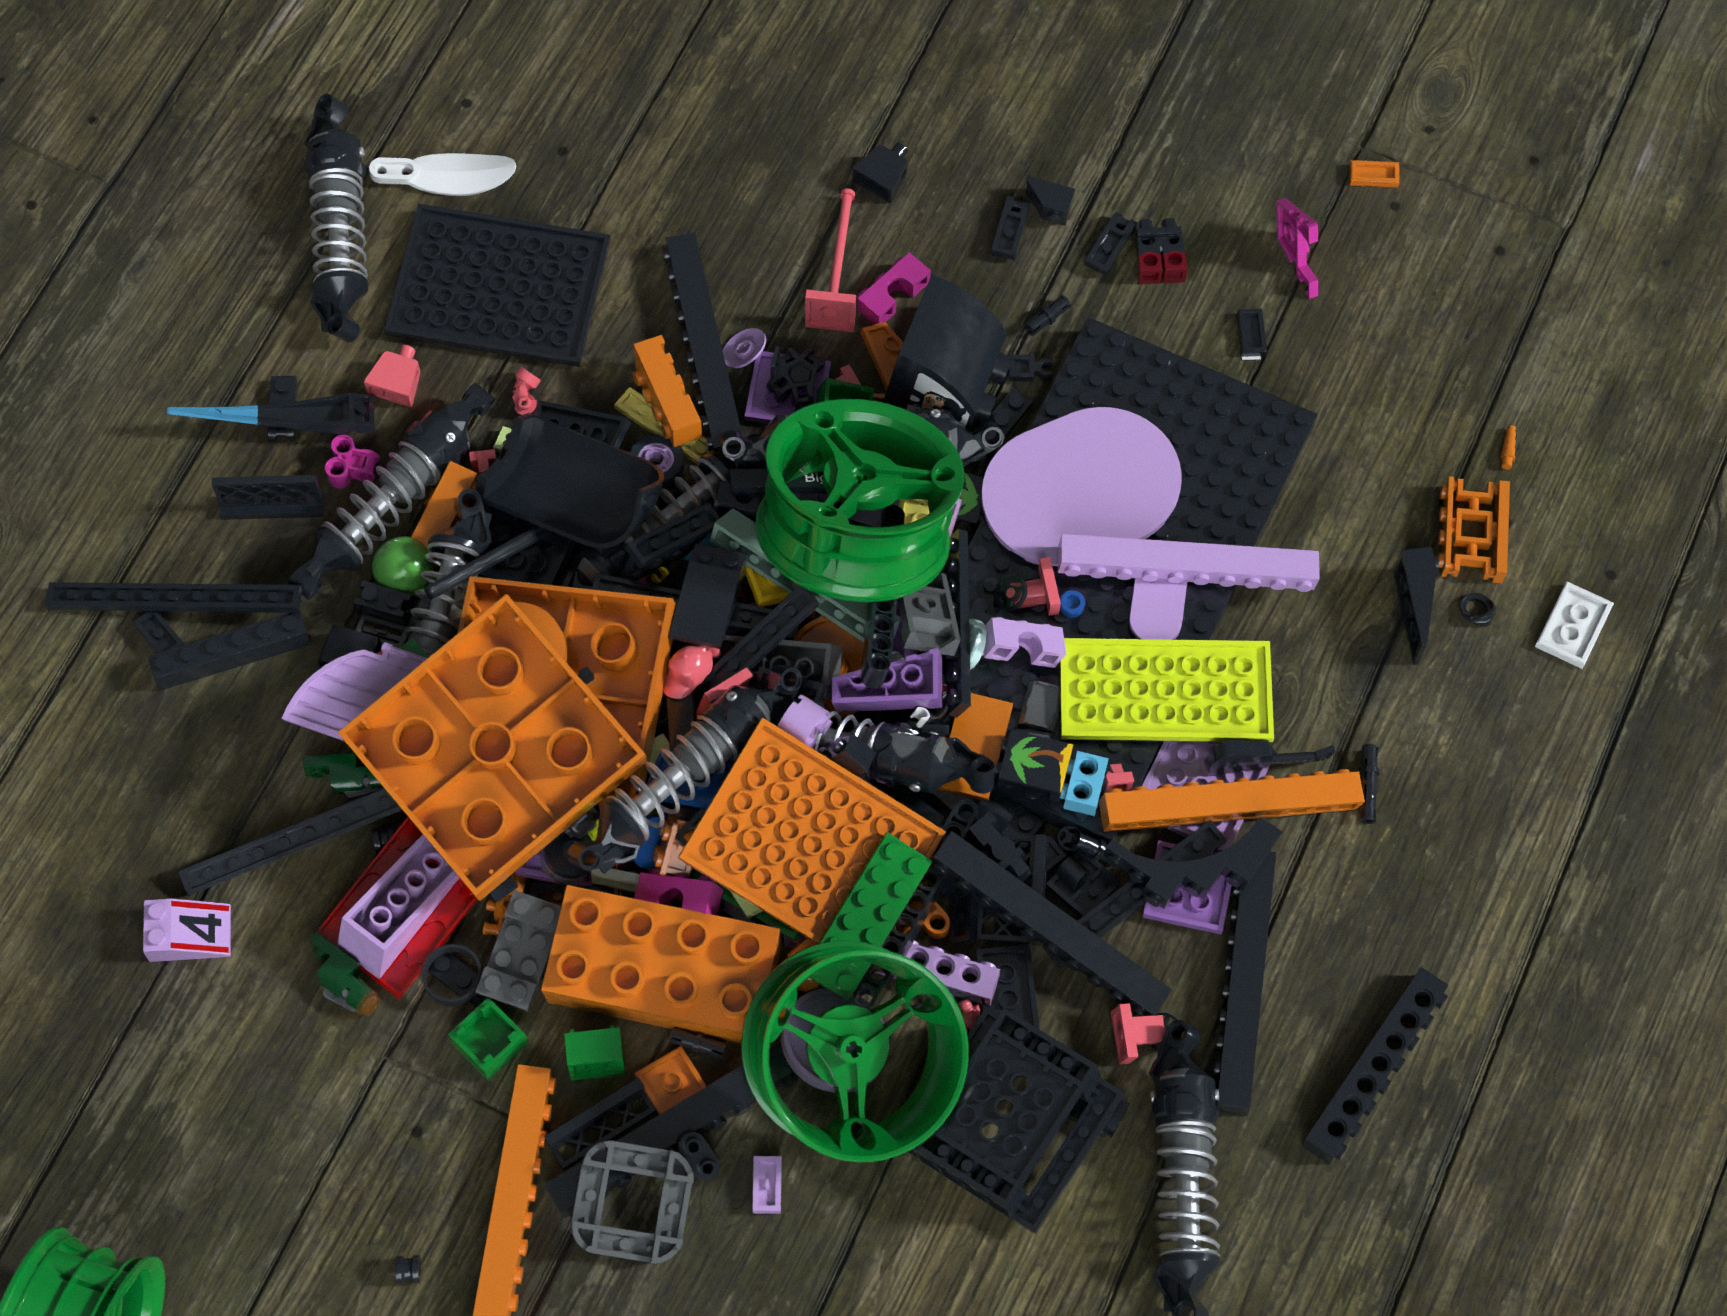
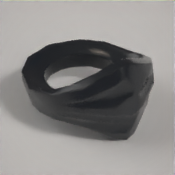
[1460,593,1496,627]

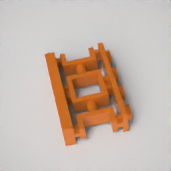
[1438,476,1510,584]

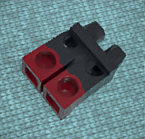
[1135,218,1188,284]

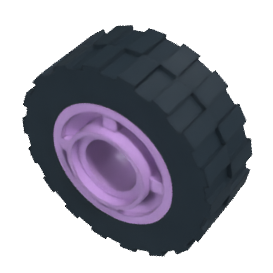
[629,434,684,489]

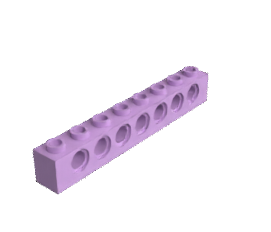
[783,934,1000,1006]

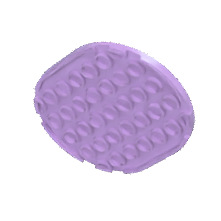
[982,407,1182,566]

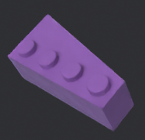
[832,648,942,712]

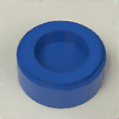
[1060,590,1085,618]

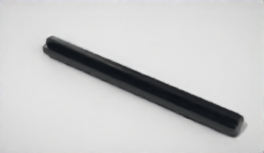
[424,526,552,600]

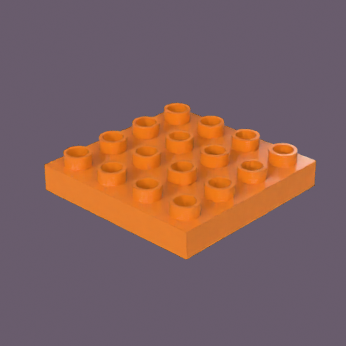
[457,576,677,805]
[338,594,648,901]

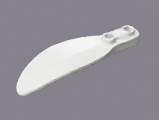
[369,153,516,196]

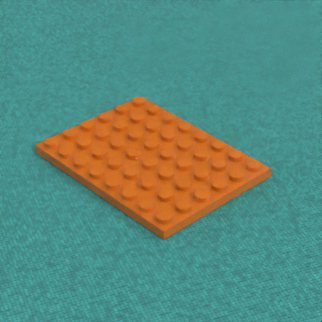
[678,717,946,944]

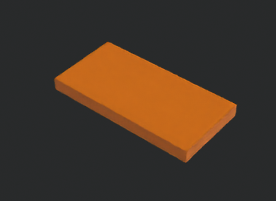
[937,693,1013,802]

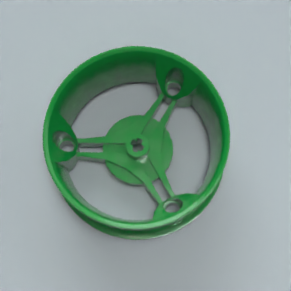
[755,399,964,602]
[741,940,969,1162]
[0,1227,165,1316]

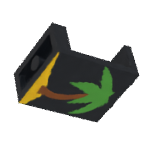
[956,472,985,533]
[994,729,1073,802]

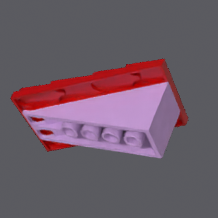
[316,817,478,1000]

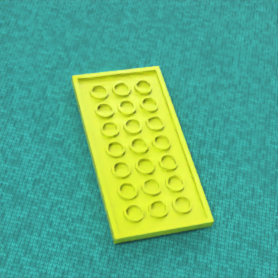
[1060,638,1274,742]

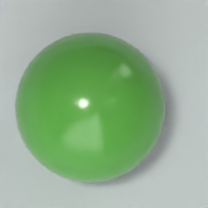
[372,536,434,597]

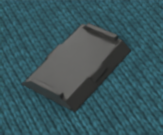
[1018,681,1061,733]

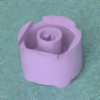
[777,694,832,750]

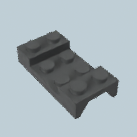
[897,573,960,656]
[476,890,562,1013]

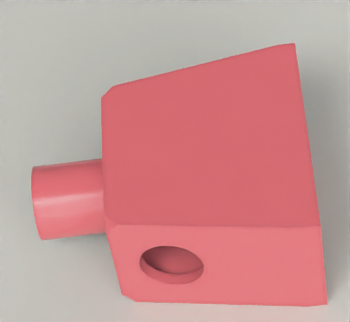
[364,345,420,408]

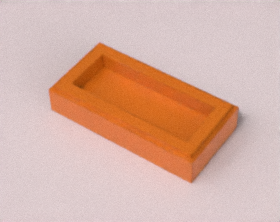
[1349,160,1400,188]

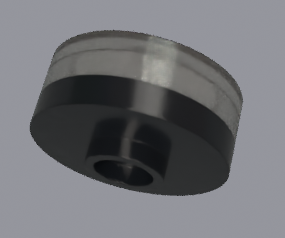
[539,831,592,884]

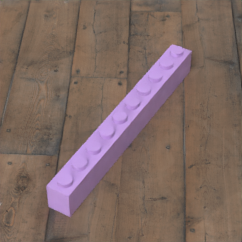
[1058,534,1320,592]

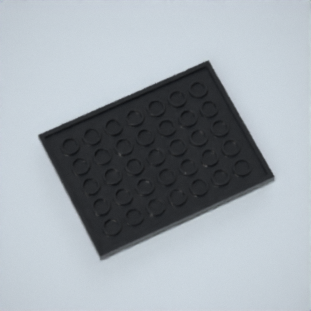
[384,204,611,367]

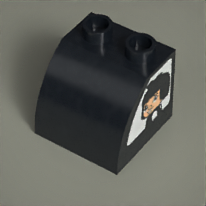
[883,274,1013,431]

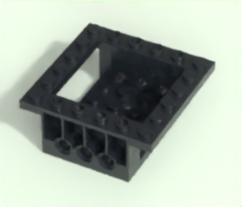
[907,1007,1125,1235]

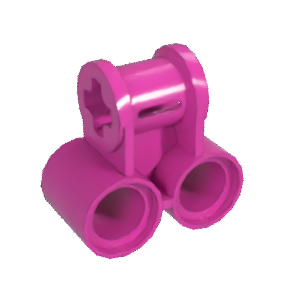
[325,435,380,489]

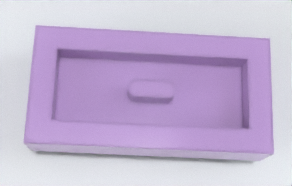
[753,1156,782,1214]

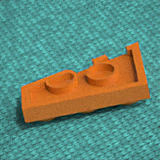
[861,322,903,391]

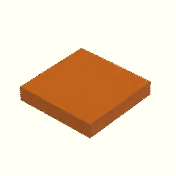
[634,1046,706,1115]

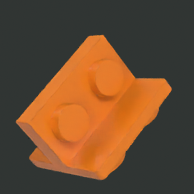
[652,813,698,876]

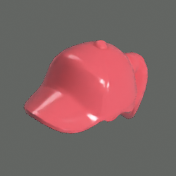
[663,645,722,699]

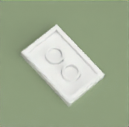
[1535,581,1614,669]

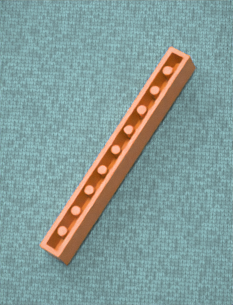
[1099,769,1365,832]
[473,1064,556,1316]

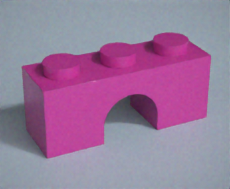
[857,252,931,325]
[634,870,723,916]

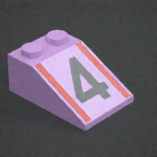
[143,899,231,962]

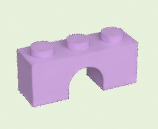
[983,617,1066,668]

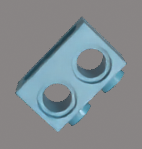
[1060,751,1109,816]

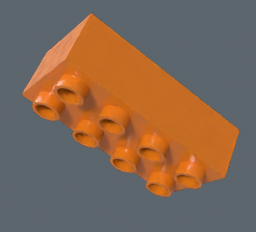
[541,885,783,1043]

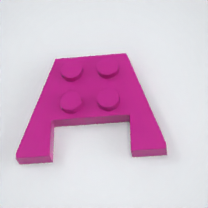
[1276,198,1318,299]

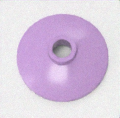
[723,328,766,368]

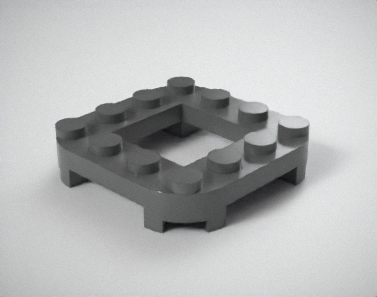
[571,1141,694,1263]

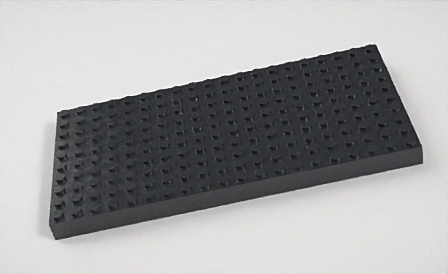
[876,317,1318,845]

